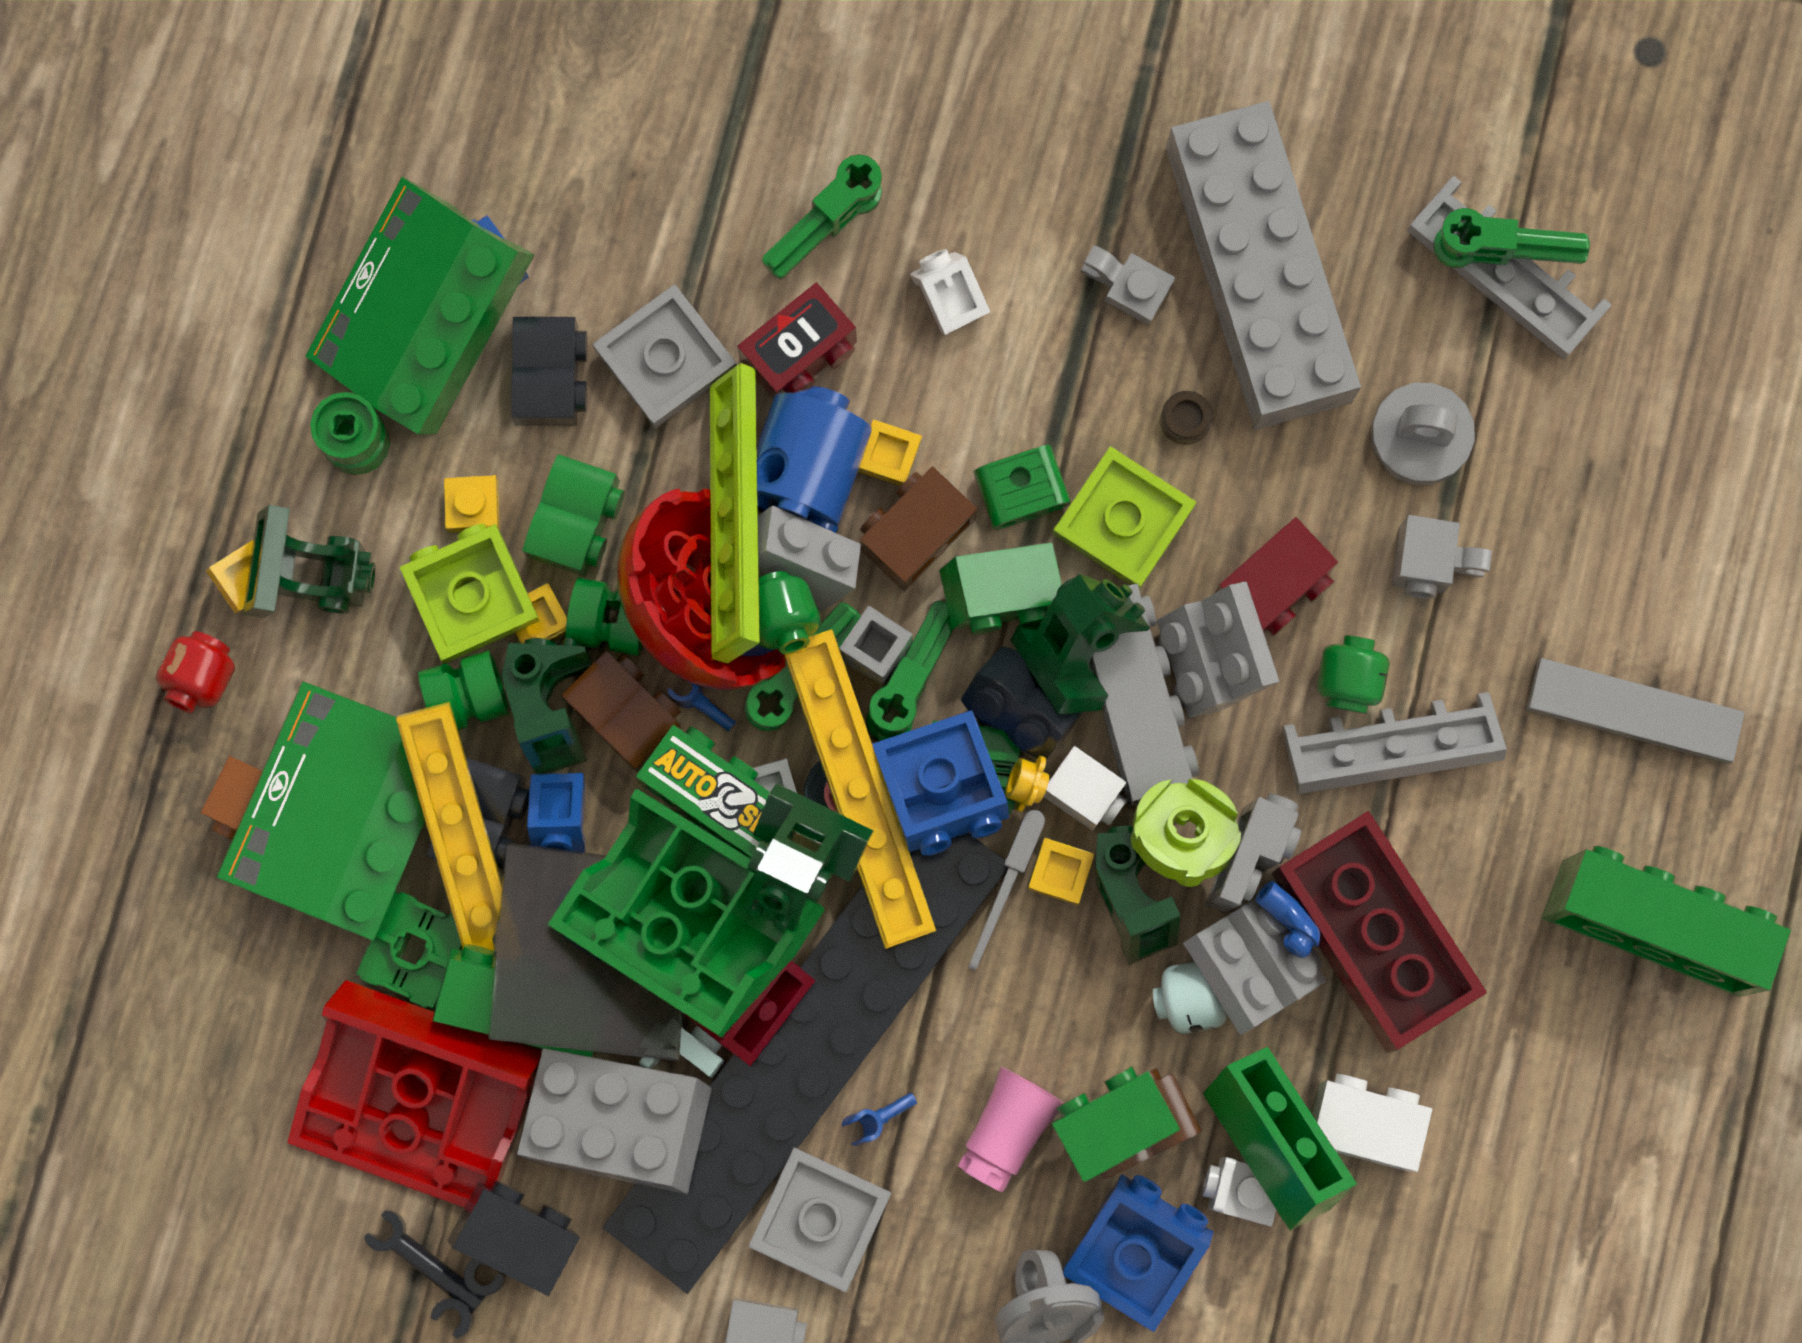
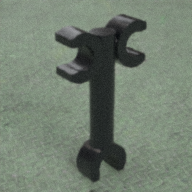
[364,1210,507,1338]

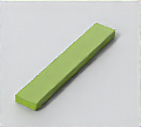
[710,363,759,664]

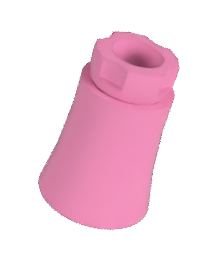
[958,1066,1065,1192]

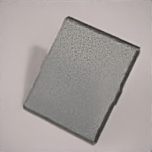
[488,842,682,1061]

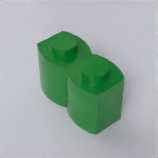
[522,454,625,577]

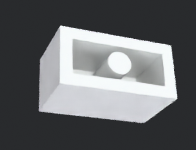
[1312,1074,1433,1172]

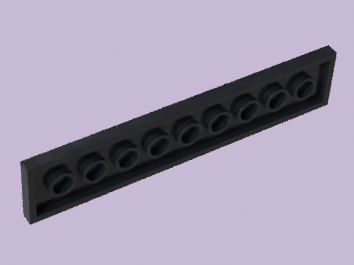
[602,832,1009,1294]

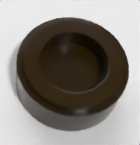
[1160,391,1213,445]

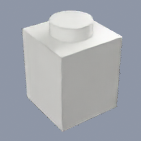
[1044,746,1127,831]

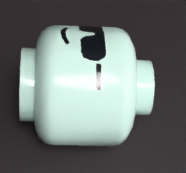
[1153,961,1227,1034]

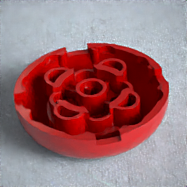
[617,488,786,690]

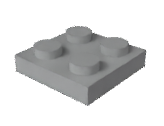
[592,284,737,429]
[748,1147,891,1293]

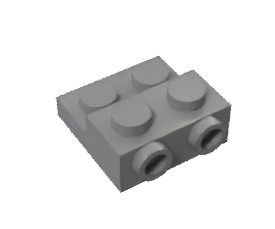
[1157,582,1280,718]
[1205,794,1301,913]
[1183,899,1326,1036]

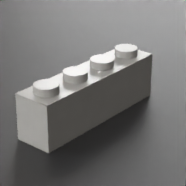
[1089,583,1199,807]

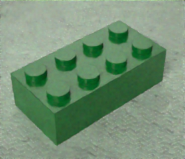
[1541,846,1791,997]

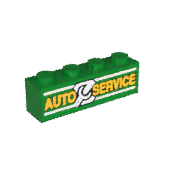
[636,725,833,880]

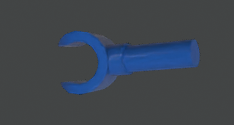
[667,681,736,732]
[841,1093,917,1146]

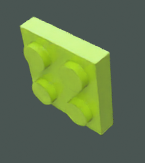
[1053,446,1197,590]

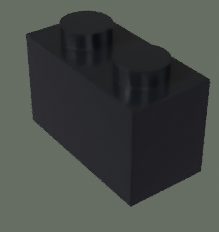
[448,1180,580,1296]

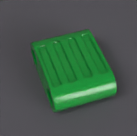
[973,445,1071,530]

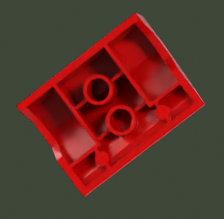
[287,980,542,1208]

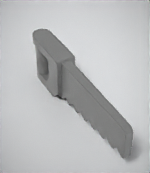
[968,810,1045,971]

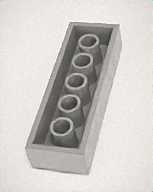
[1166,101,1361,430]

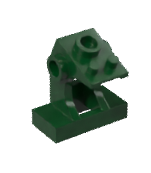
[243,505,376,618]
[1010,574,1150,714]
[502,638,592,774]
[744,783,874,932]
[1095,826,1181,965]

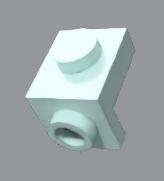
[639,1020,725,1078]

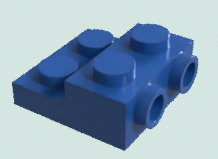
[872,710,1009,855]
[1063,1174,1214,1332]

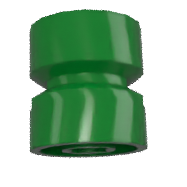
[310,392,390,475]
[566,578,644,656]
[418,650,510,731]

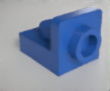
[527,773,586,859]

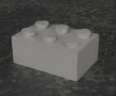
[517,1048,712,1194]

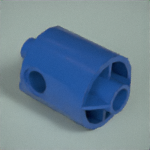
[756,386,872,533]

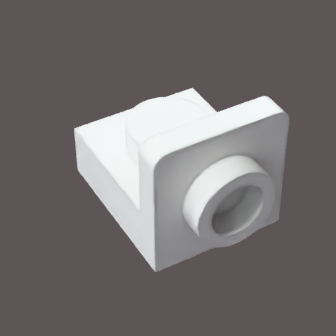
[910,249,990,335]
[1202,1157,1276,1227]

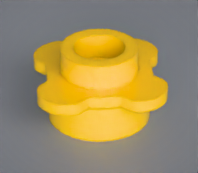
[1005,756,1049,812]

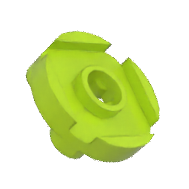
[1130,778,1241,887]

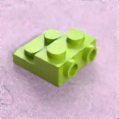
[399,524,540,664]

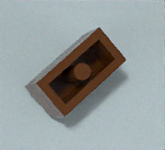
[860,466,978,592]

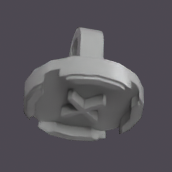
[1370,383,1475,485]
[995,1249,1105,1343]

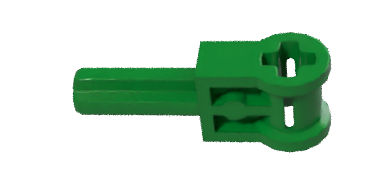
[761,154,882,279]
[1433,208,1590,268]
[866,600,954,742]
[744,602,861,732]

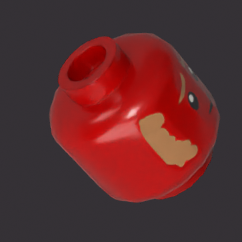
[155,631,235,713]

